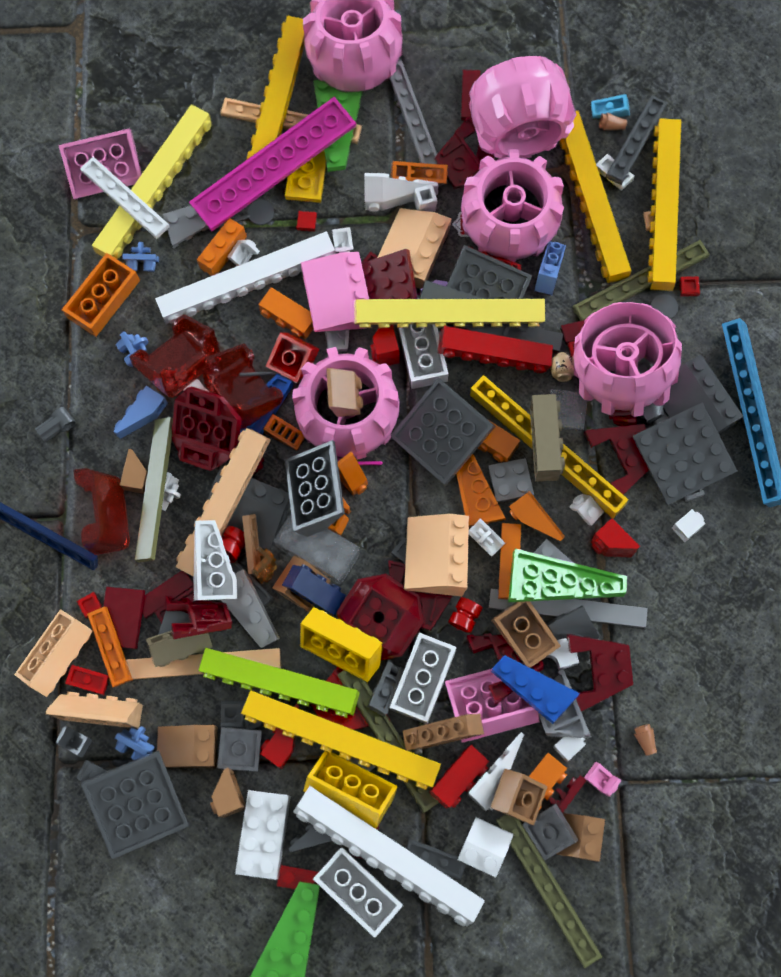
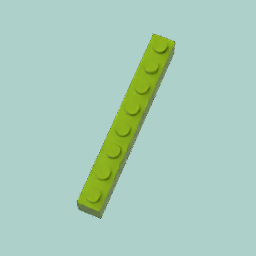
[198,648,360,718]

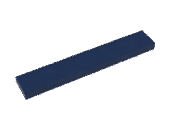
[0,502,98,570]

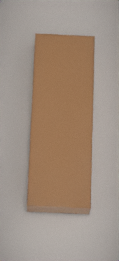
[242,514,262,574]

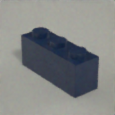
[282,564,346,616]

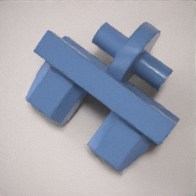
[123,242,159,272]
[116,332,148,367]
[115,726,155,760]

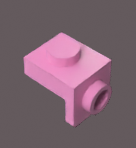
[584,762,621,797]

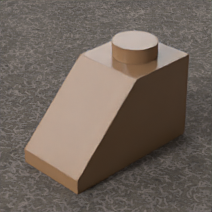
[120,449,147,494]

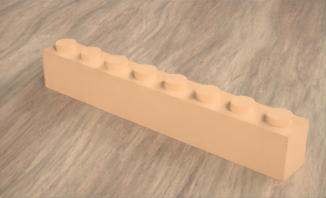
[176,428,271,577]

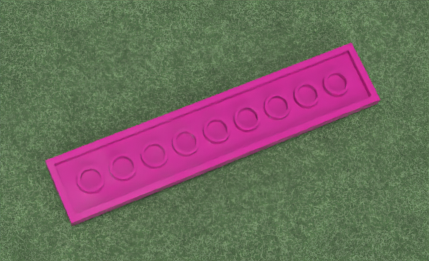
[189,97,356,231]

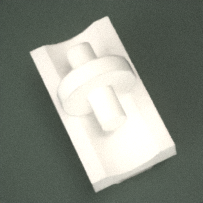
[162,472,181,511]
[468,518,505,557]

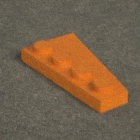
[456,454,506,528]

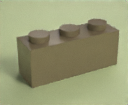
[146,631,212,667]

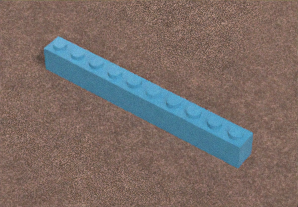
[722,318,781,507]

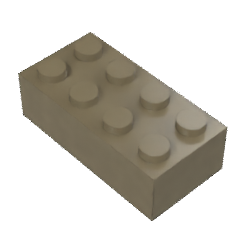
[530,394,565,481]

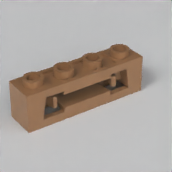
[403,714,484,751]

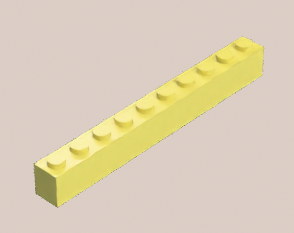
[92,104,212,259]
[354,299,545,328]

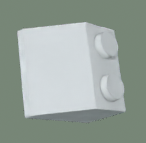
[458,817,514,877]

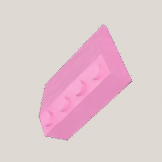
[59,129,142,199]
[301,252,369,332]
[445,669,539,743]

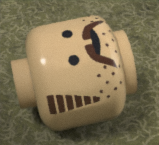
[551,352,574,382]

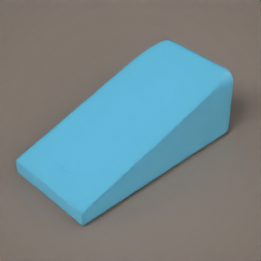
[591,94,630,118]

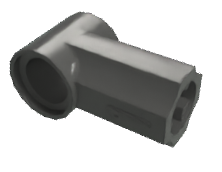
[35,407,76,442]

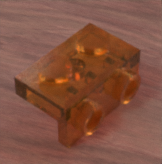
[251,547,278,584]

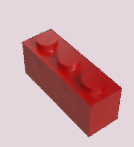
[428,745,489,809]

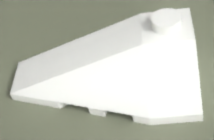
[365,173,438,212]
[193,520,237,601]
[468,732,524,811]

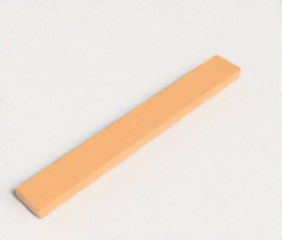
[220,98,362,144]
[126,648,281,680]

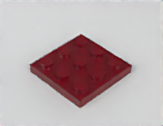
[361,249,418,299]

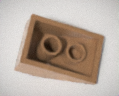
[491,601,561,668]
[157,725,218,768]

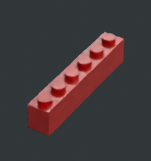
[438,326,553,373]

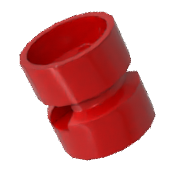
[221,526,245,563]
[448,597,483,633]

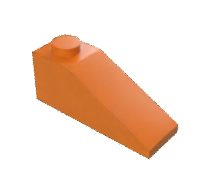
[391,161,448,184]
[338,452,368,496]
[509,491,565,541]

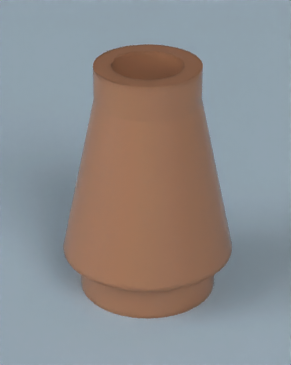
[599,112,627,130]
[634,724,657,756]

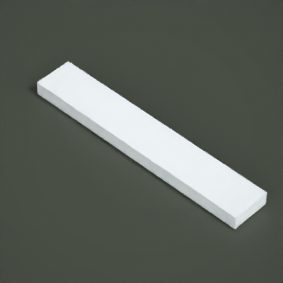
[80,157,170,239]

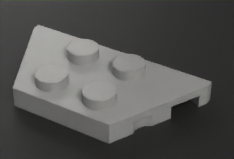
[538,669,591,738]

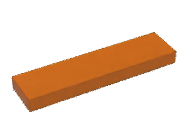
[498,523,521,599]
[87,606,133,687]

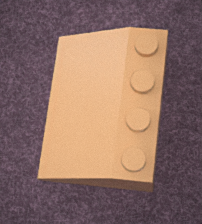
[378,208,451,289]
[404,514,469,597]
[46,692,143,729]

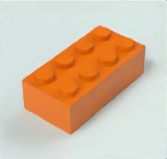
[62,253,140,337]

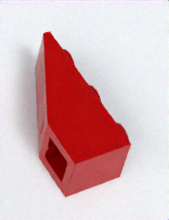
[260,704,300,769]

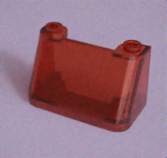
[129,314,221,397]
[203,343,283,430]
[73,468,130,555]

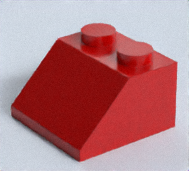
[370,325,400,366]
[265,332,319,383]
[591,518,640,557]

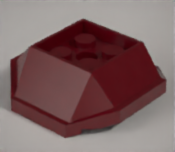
[172,387,242,471]
[336,574,424,660]

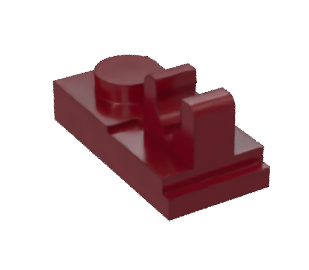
[549,775,586,813]

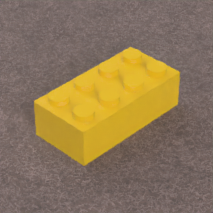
[300,607,382,682]
[303,751,398,829]

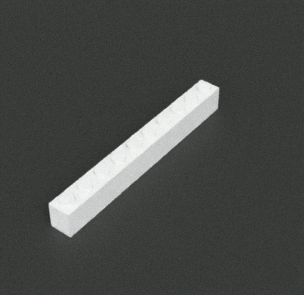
[155,231,335,324]
[293,786,485,926]

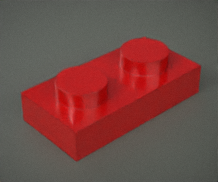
[65,665,110,695]
[277,865,319,889]

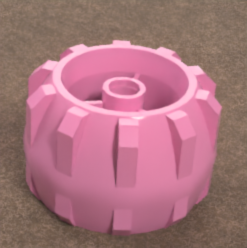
[303,0,403,92]
[469,56,576,159]
[461,149,564,262]
[573,302,682,417]
[292,347,400,460]

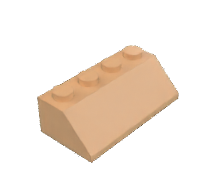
[14,609,93,697]

